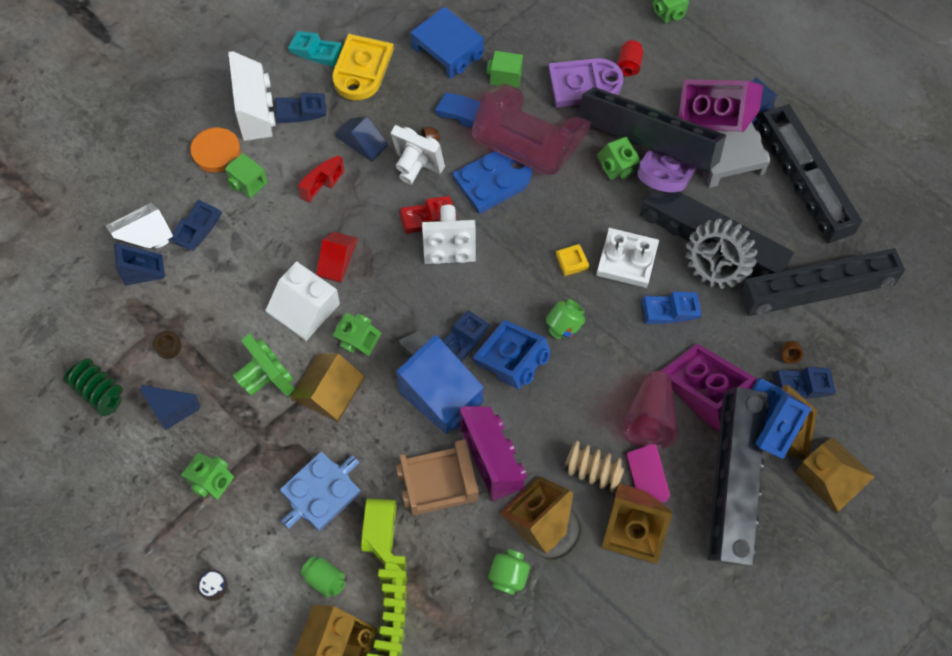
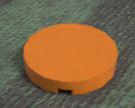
[191,127,241,173]

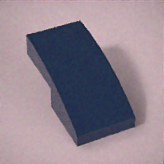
[274,93,327,123]
[169,199,222,252]
[443,310,489,362]
[773,367,836,399]

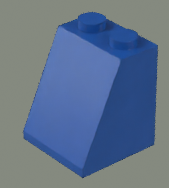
[396,335,484,434]

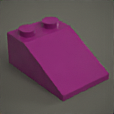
[659,343,757,431]

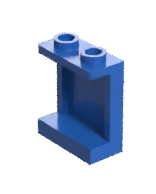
[411,6,484,79]
[746,378,812,459]

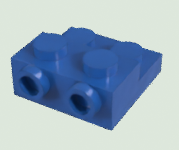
[473,320,551,390]

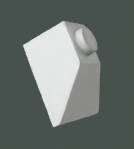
[105,203,173,249]

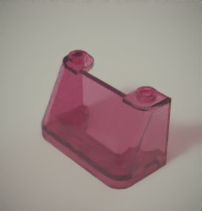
[472,83,592,175]

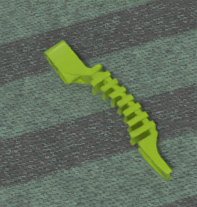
[361,498,407,656]

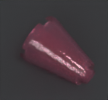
[622,371,678,449]

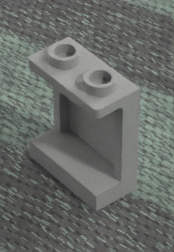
[701,122,770,188]

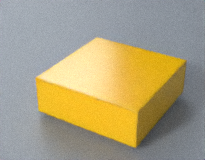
[555,244,589,277]

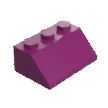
[679,79,763,132]
[460,406,527,502]

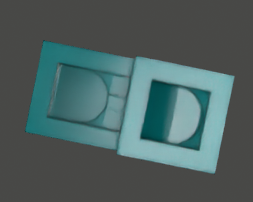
[288,31,343,67]

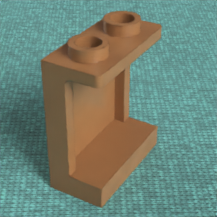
[396,440,479,516]

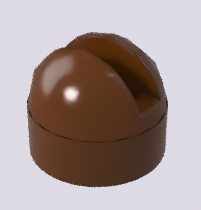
[421,127,440,142]
[780,340,804,364]

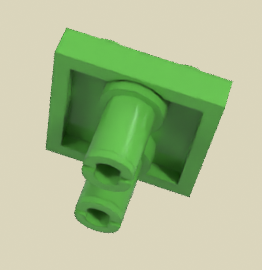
[233,333,295,396]

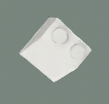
[266,261,340,341]

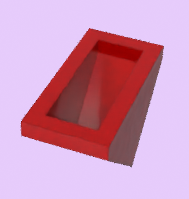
[316,232,358,283]

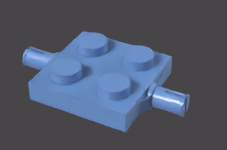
[280,451,361,532]

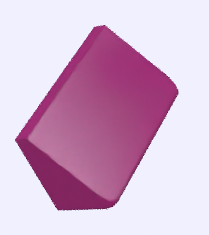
[626,444,670,503]

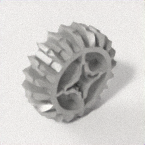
[685,218,757,289]

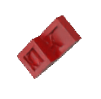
[298,155,345,203]
[399,196,457,234]

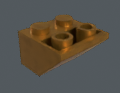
[294,604,377,656]

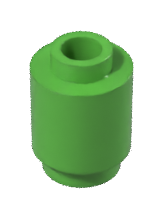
[301,556,346,598]

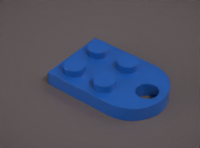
[452,148,532,214]

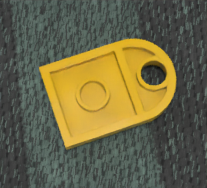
[333,34,394,100]

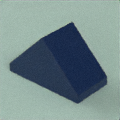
[335,116,388,162]
[114,243,165,286]
[141,385,201,430]

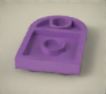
[548,58,624,108]
[638,149,697,192]

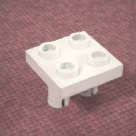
[391,125,445,185]
[422,205,476,264]
[596,228,659,288]

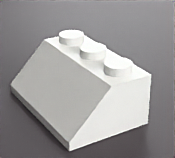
[229,52,276,141]

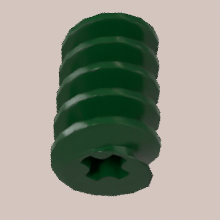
[63,358,123,416]

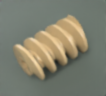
[563,440,626,494]

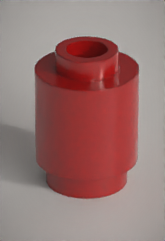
[617,40,644,77]

